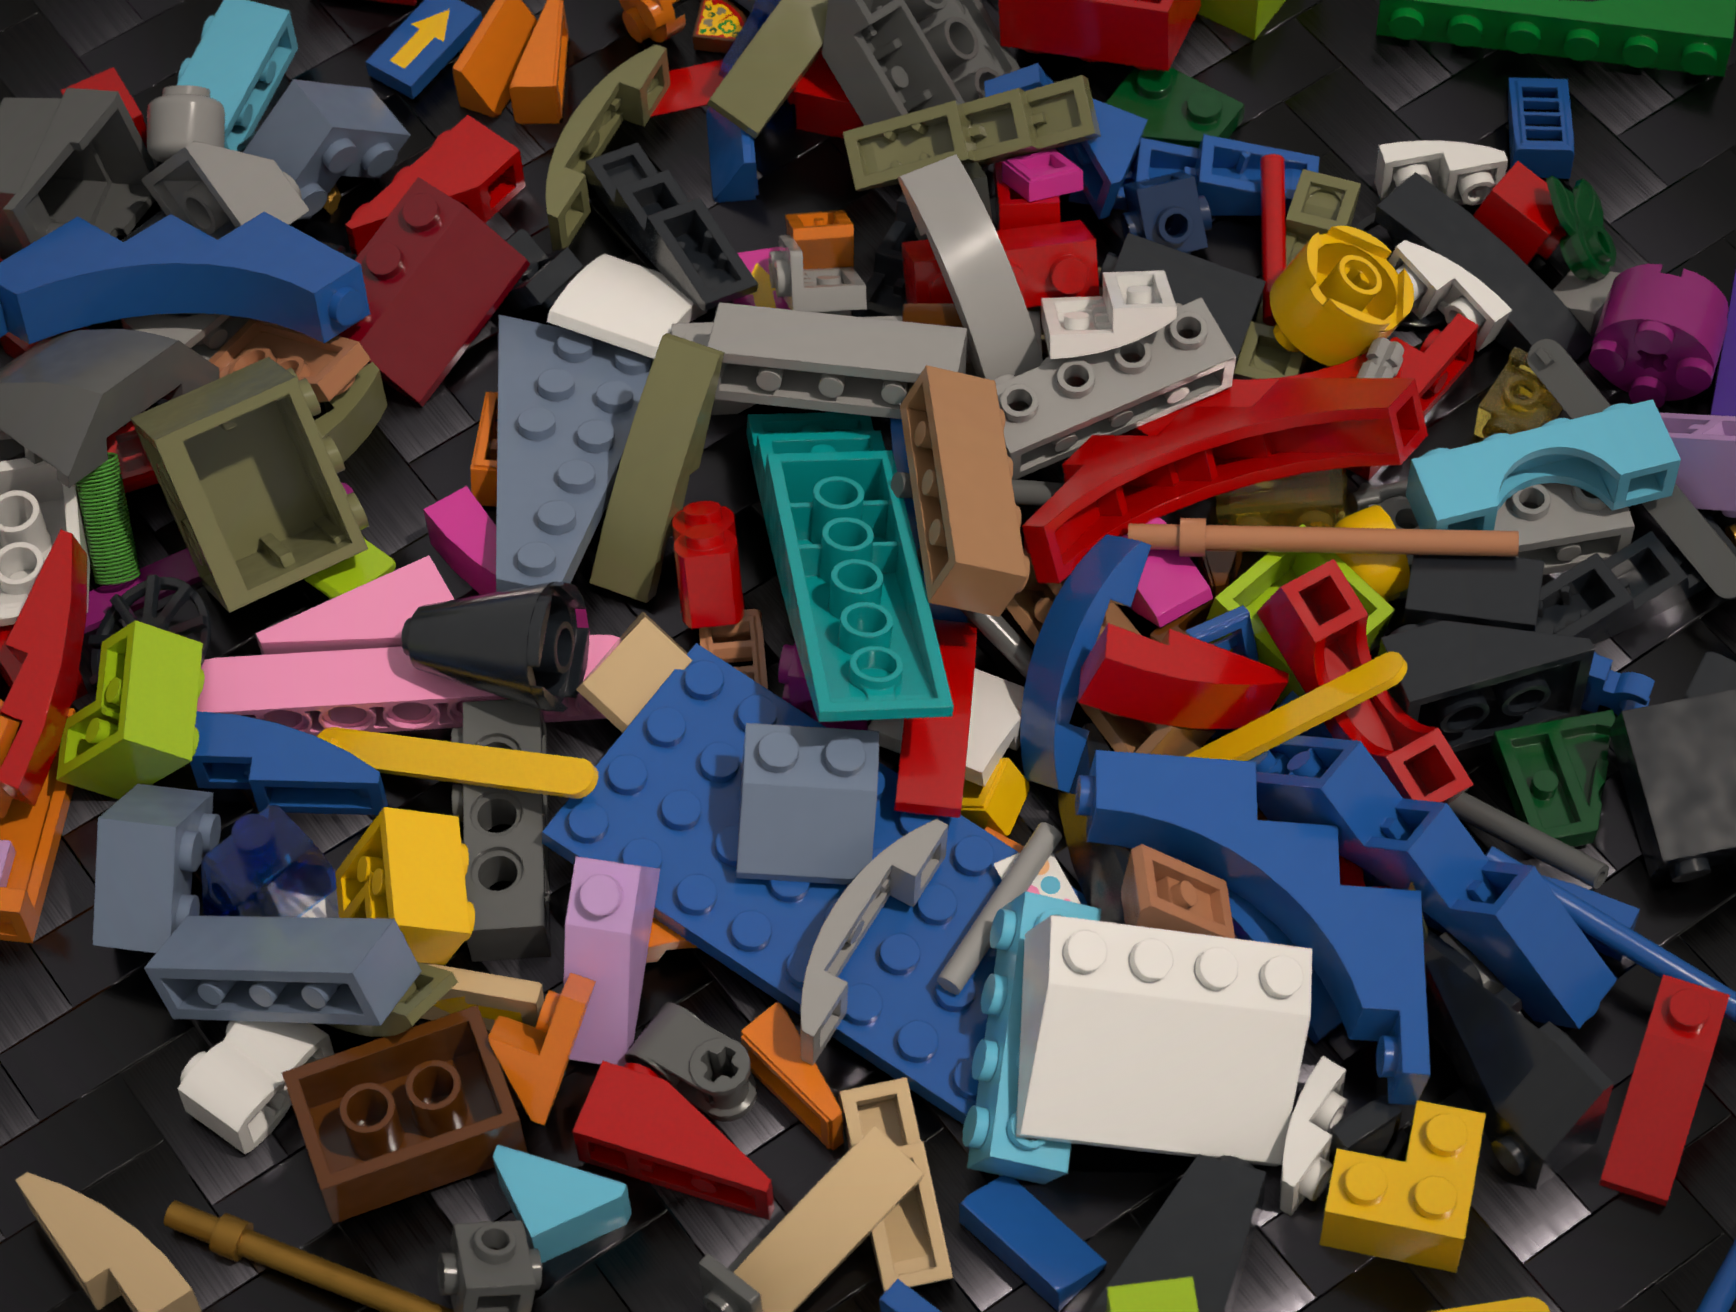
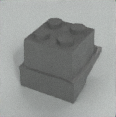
[0,88,156,260]

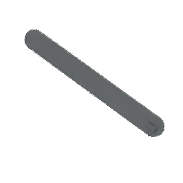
[1528,339,1736,600]

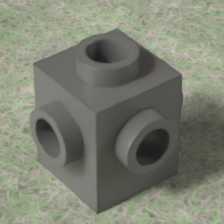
[437,1220,542,1312]

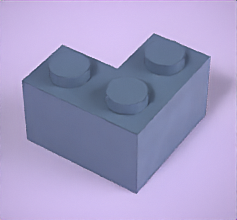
[243,79,410,220]
[93,784,221,953]

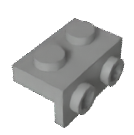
[769,235,867,316]

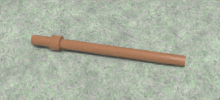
[1128,518,1519,557]

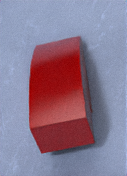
[1078,623,1289,729]

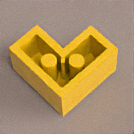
[335,807,475,965]
[1319,1100,1486,1273]

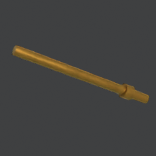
[164,1200,454,1312]

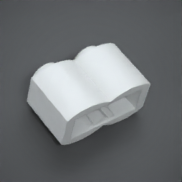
[178,1021,334,1154]

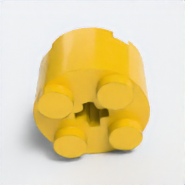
[1270,225,1414,367]

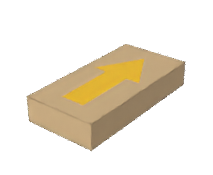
[421,963,544,1031]

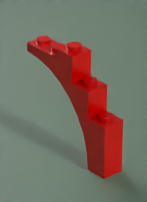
[1022,378,1428,583]

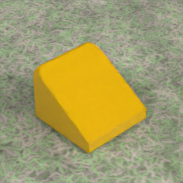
[961,758,1030,836]

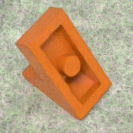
[488,972,596,1125]

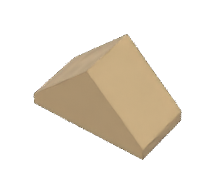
[576,612,692,733]

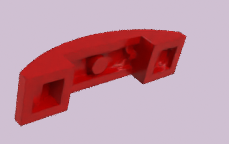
[894,619,977,818]

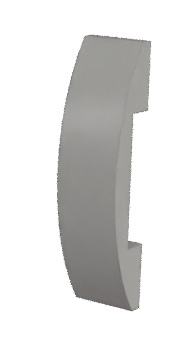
[898,154,1043,380]
[800,819,948,1066]

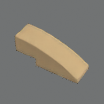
[838,1077,953,1293]
[733,1125,925,1312]
[15,1172,202,1312]

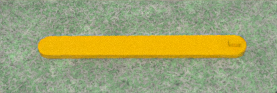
[1184,652,1408,761]
[317,727,598,799]

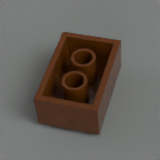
[282,1005,528,1224]

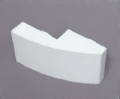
[1374,140,1508,205]
[1389,240,1512,351]
[1280,1056,1348,1216]

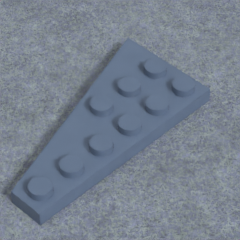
[496,315,654,592]

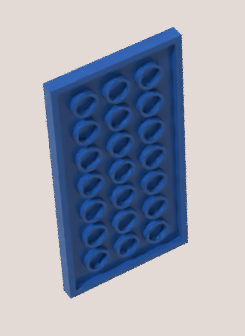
[542,643,1088,1125]

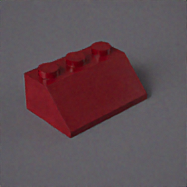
[338,177,531,407]

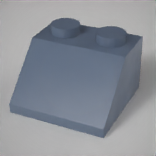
[736,723,879,885]

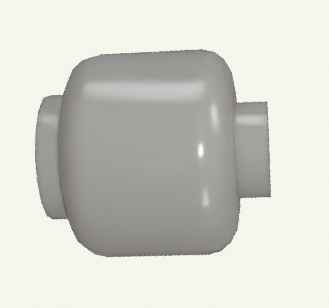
[147,85,225,163]

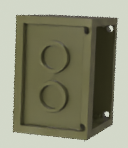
[130,357,369,613]

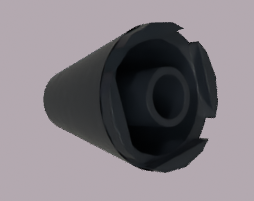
[401,582,589,712]

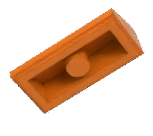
[452,0,538,117]

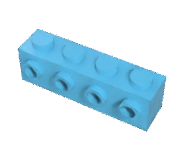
[963,891,1102,1185]

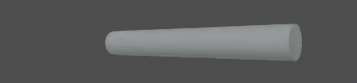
[937,822,1062,994]

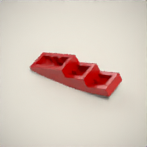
[0,529,87,806]

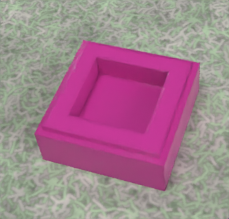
[1002,149,1083,202]

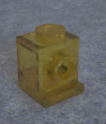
[1474,347,1563,439]

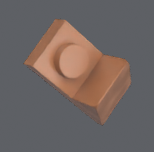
[1121,844,1235,939]

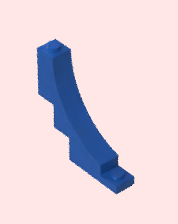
[0,212,370,344]
[1248,735,1617,1029]
[1075,750,1430,1106]

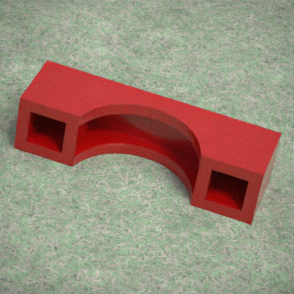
[1256,559,1474,805]

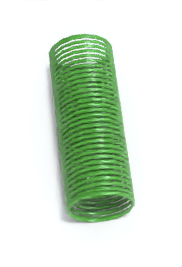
[76,452,141,585]

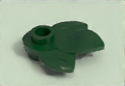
[1546,176,1616,281]

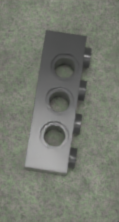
[451,699,551,962]

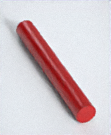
[1260,154,1286,326]

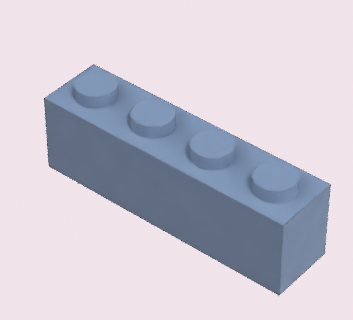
[144,916,422,1026]

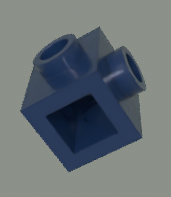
[1121,172,1212,255]

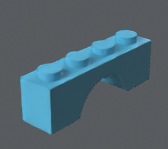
[1406,399,1681,530]

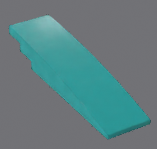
[746,412,954,722]

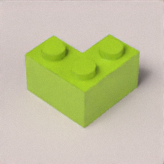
[56,620,205,799]

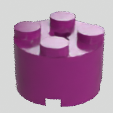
[1588,264,1729,408]

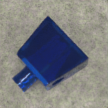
[201,805,336,917]

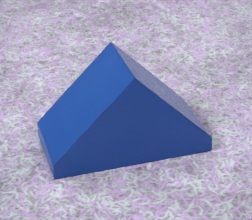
[1058,98,1147,219]

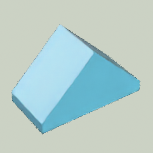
[493,1144,632,1263]

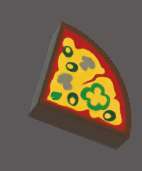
[693,0,751,55]

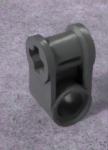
[625,1002,757,1121]

